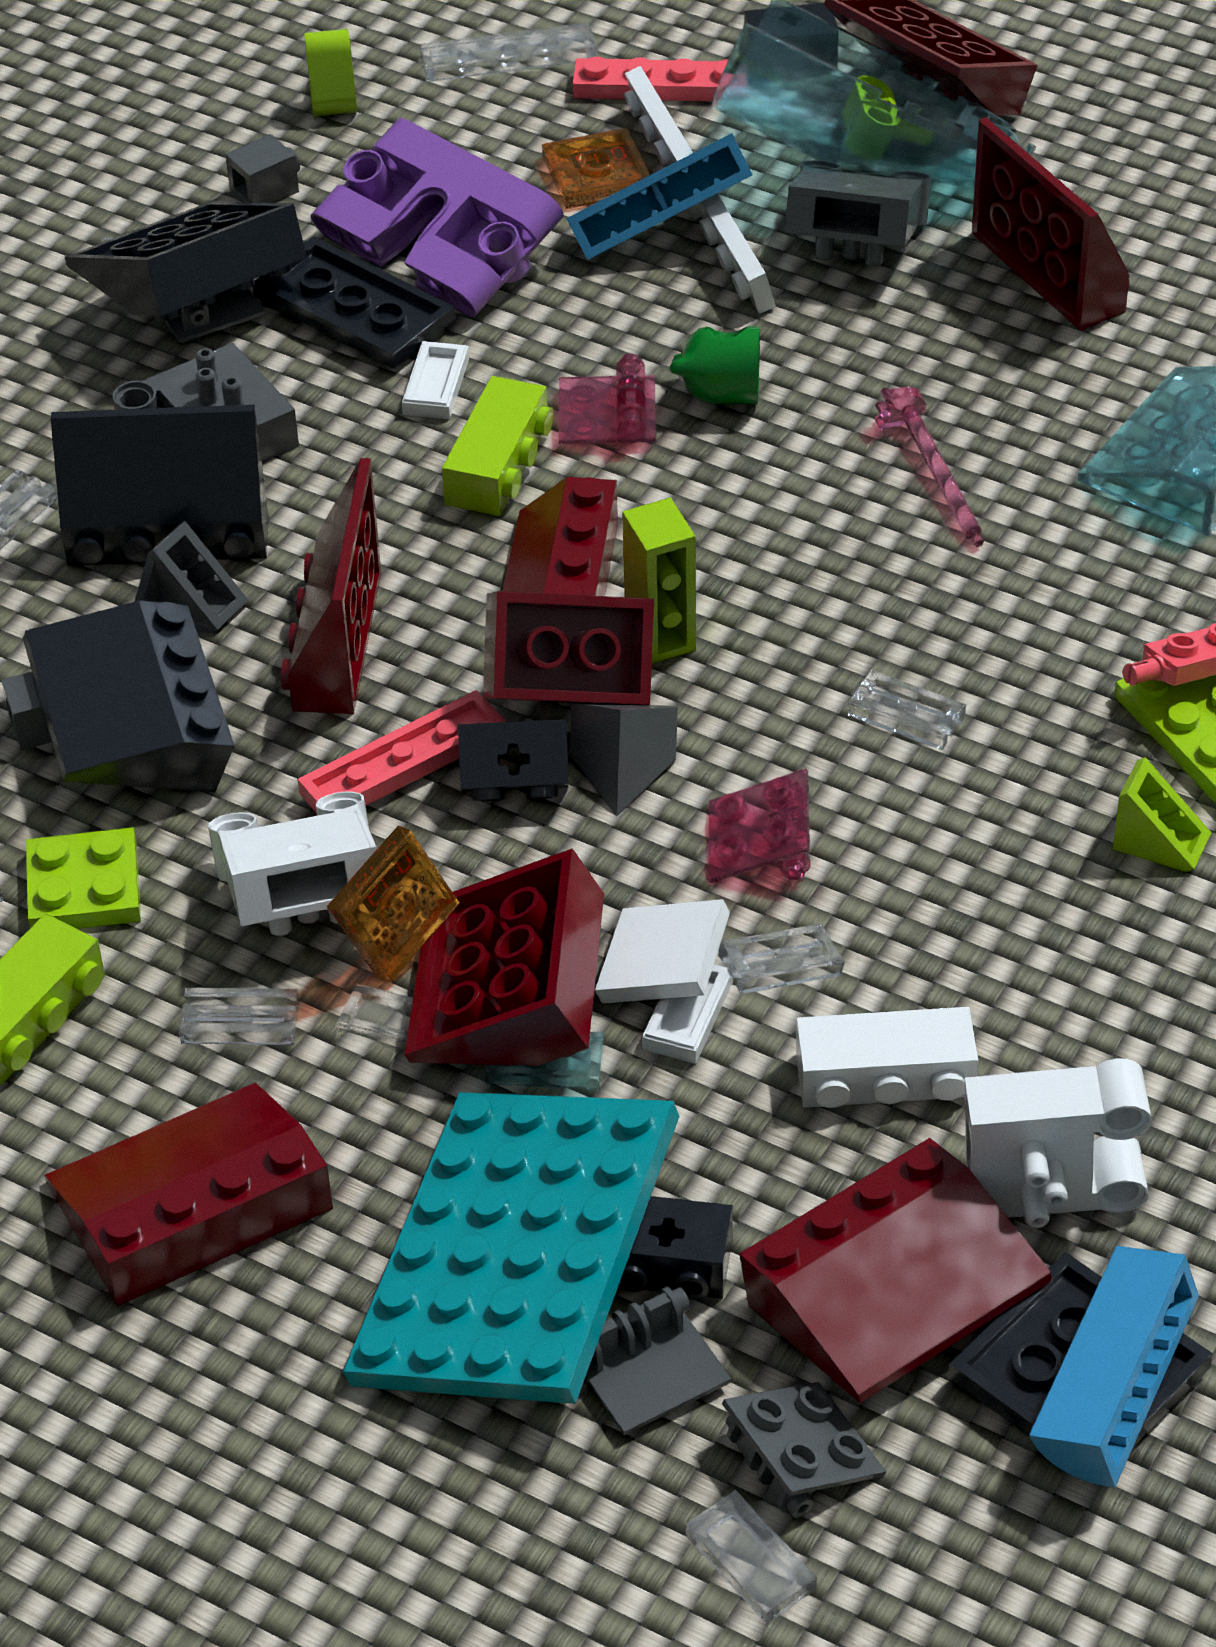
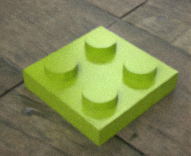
[26,827,141,929]

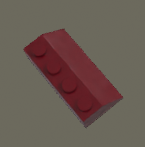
[503,477,618,596]

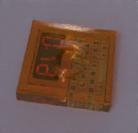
[542,128,650,209]
[327,825,459,983]

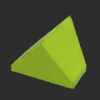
[1113,757,1212,872]

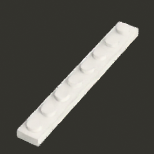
[624,66,776,314]

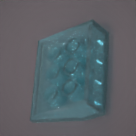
[1078,366,1216,536]

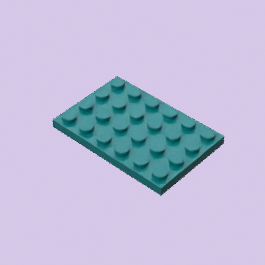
[343,1092,680,1404]

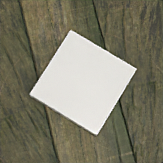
[595,899,730,1003]

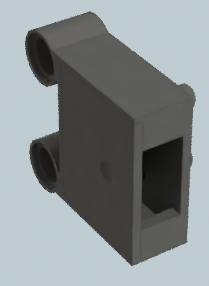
[784,160,932,266]
[112,343,299,462]

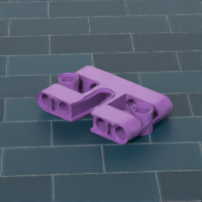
[310,118,564,317]

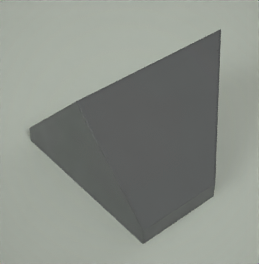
[134,521,249,633]
[570,702,678,816]

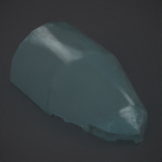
[711,0,1036,188]

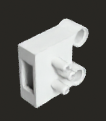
[208,791,385,936]
[965,1058,1152,1228]

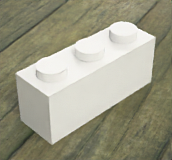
[796,1007,978,1108]

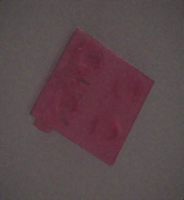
[559,353,656,444]
[708,768,811,883]

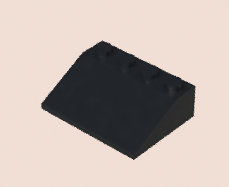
[64,202,307,322]
[50,404,269,566]
[23,601,235,792]

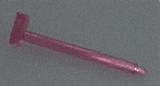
[874,387,984,547]

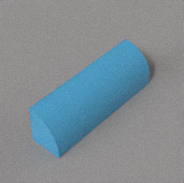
[566,133,753,260]
[1029,1246,1199,1488]

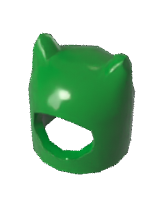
[669,326,760,405]

